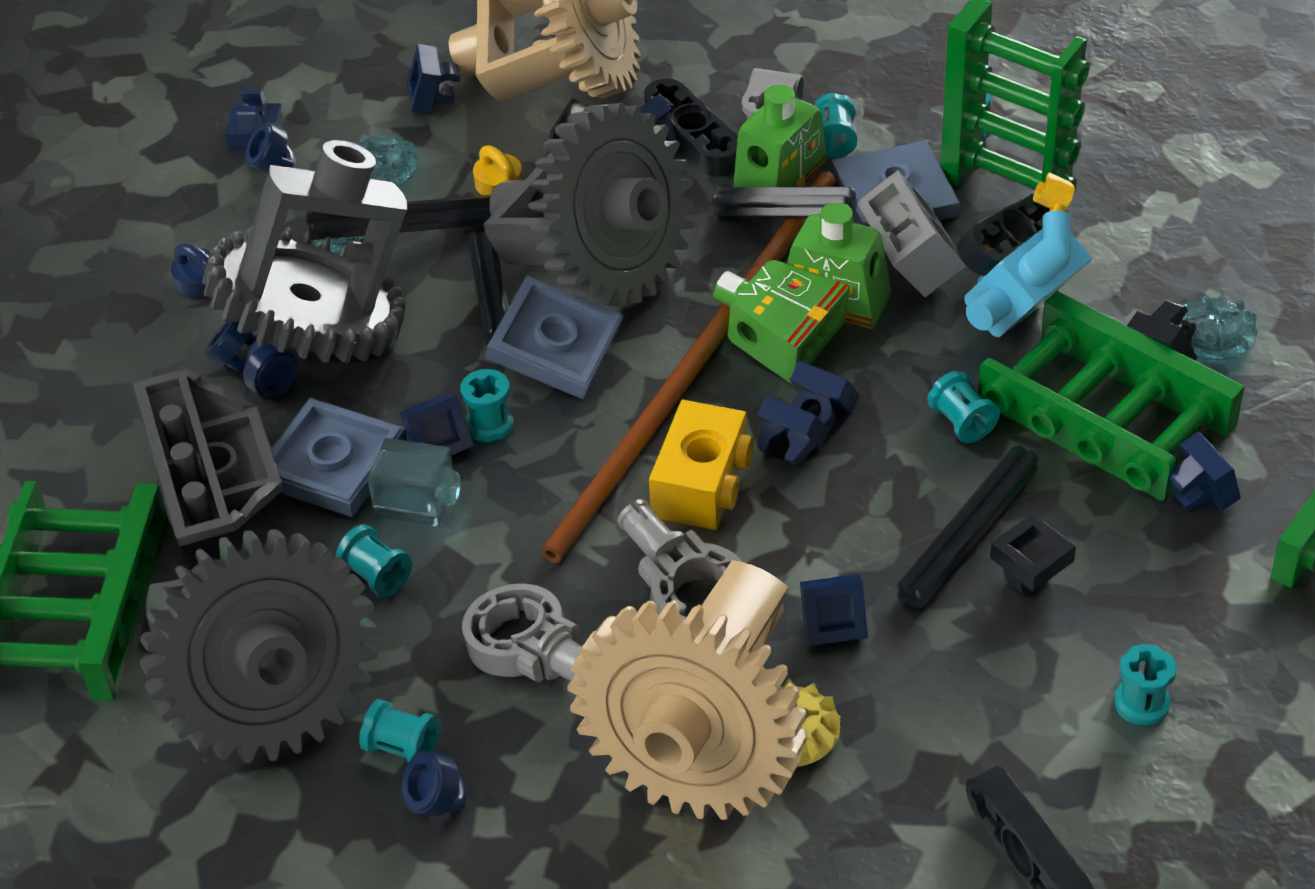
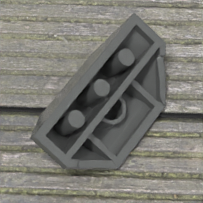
[133,368,283,546]

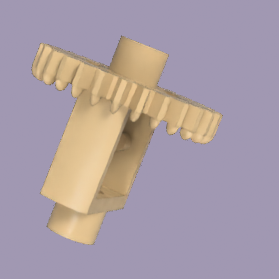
[449,0,641,102]
[568,560,807,820]

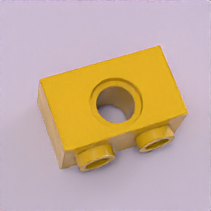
[649,400,755,531]

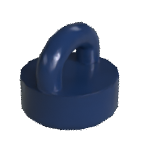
[245,122,296,174]
[171,243,211,297]
[205,322,257,372]
[243,340,298,400]
[402,751,467,816]

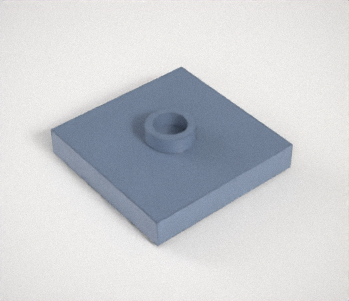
[831,140,960,227]
[484,275,623,400]
[271,398,407,517]

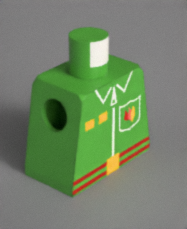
[733,85,827,187]
[787,202,891,329]
[713,260,850,383]

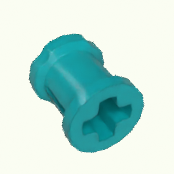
[815,93,858,158]
[460,369,514,442]
[927,371,1000,443]
[335,524,413,598]
[1114,644,1176,726]
[359,699,440,763]

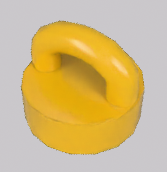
[473,145,523,195]

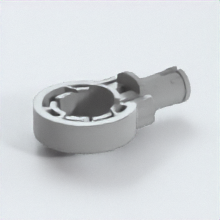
[617,499,743,620]
[462,583,582,683]

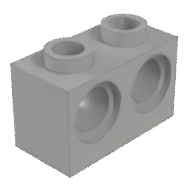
[857,170,966,297]

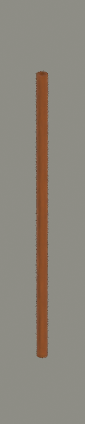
[541,172,837,563]

